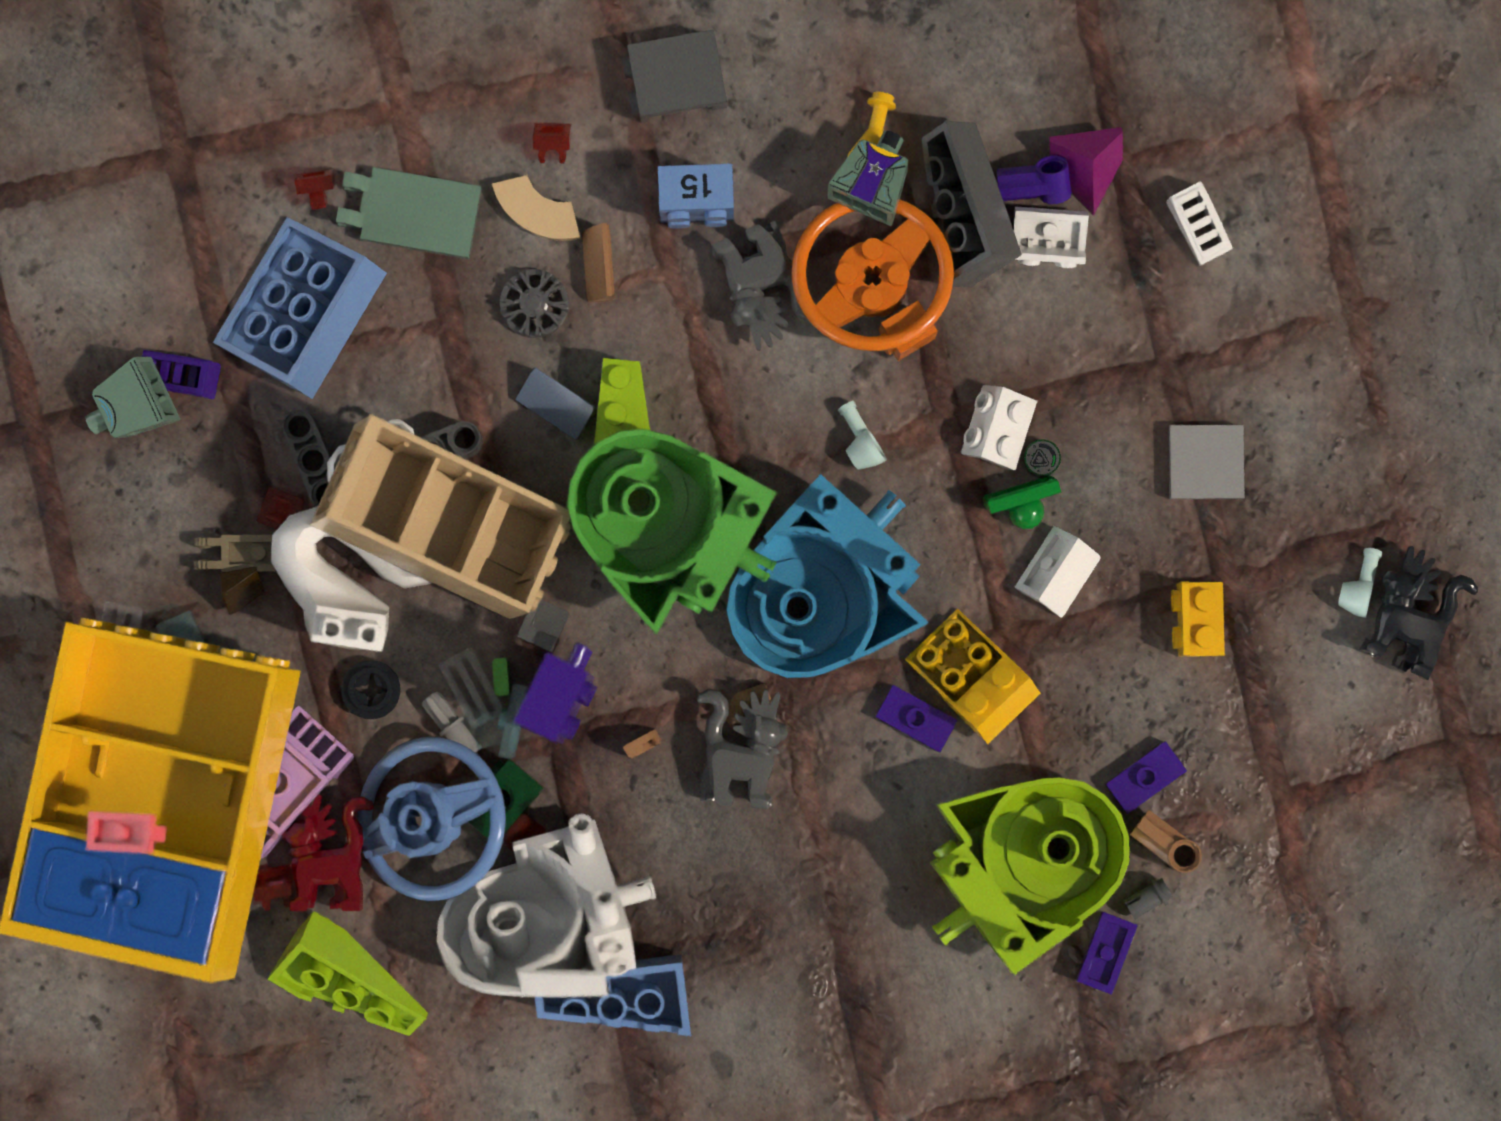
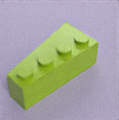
[594,358,650,510]

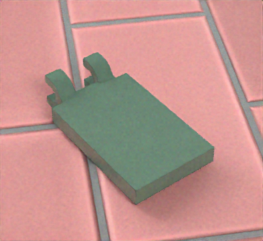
[336,167,482,259]

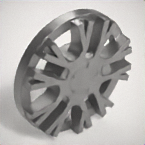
[500,269,569,338]

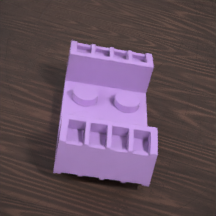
[224,705,354,860]

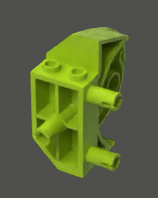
[930,778,1130,975]

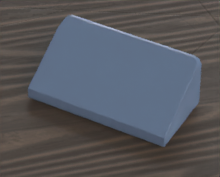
[515,367,597,440]

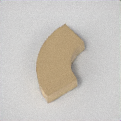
[492,175,580,241]

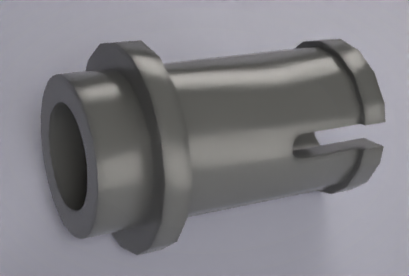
[1123,878,1173,920]

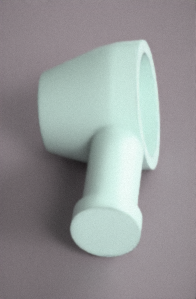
[838,401,887,470]
[1338,548,1382,618]

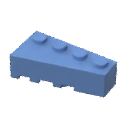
[535,954,691,1036]

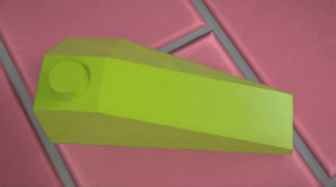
[267,911,428,1036]

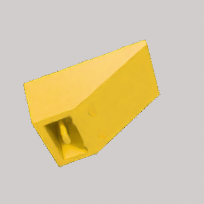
[905,608,1041,744]

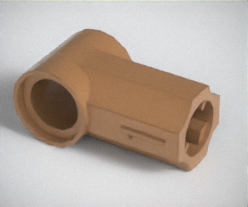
[1129,809,1202,873]

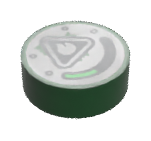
[1023,439,1061,477]

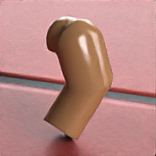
[726,683,771,732]

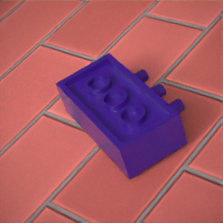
[514,643,597,744]

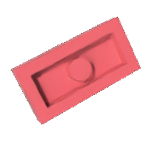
[86,812,166,853]

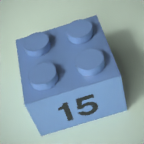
[658,164,734,228]

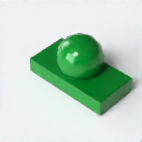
[982,475,1062,530]

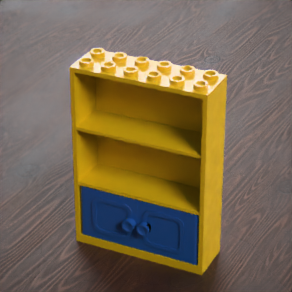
[0,617,301,983]

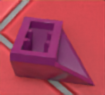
[1049,127,1123,216]

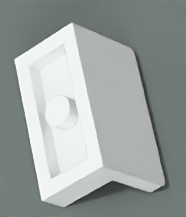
[1015,526,1100,617]

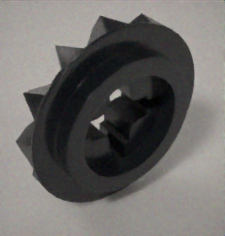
[341,660,401,719]

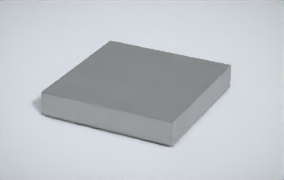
[1169,425,1245,500]

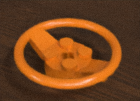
[791,199,954,351]

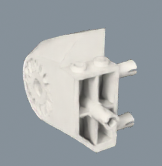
[437,814,656,997]

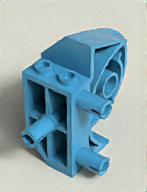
[727,474,929,678]

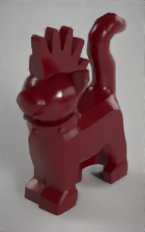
[281,794,374,911]

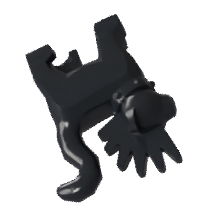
[1359,546,1478,680]

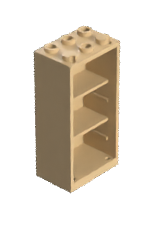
[310,414,572,619]

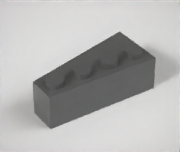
[921,121,1022,287]

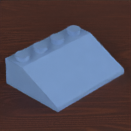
[213,217,387,399]

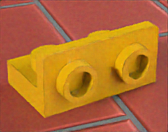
[1171,581,1225,657]

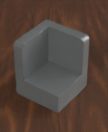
[517,599,569,653]

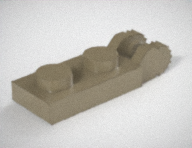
[193,534,277,572]

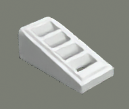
[1166,181,1233,266]

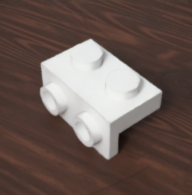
[1013,207,1089,268]
[961,385,1037,470]

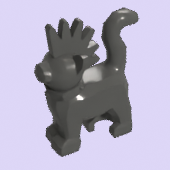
[710,221,810,351]
[696,689,788,809]

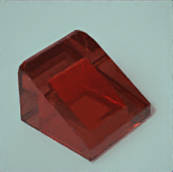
[502,813,546,852]

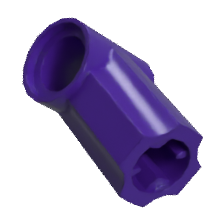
[997,155,1072,204]

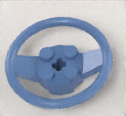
[357,737,506,901]

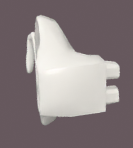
[271,419,432,652]

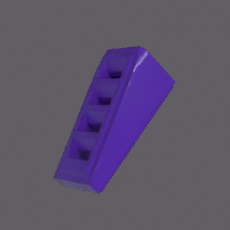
[142,350,221,399]

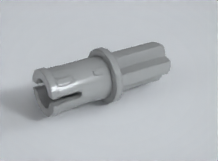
[422,691,482,753]

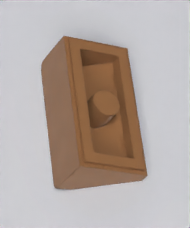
[582,223,615,303]

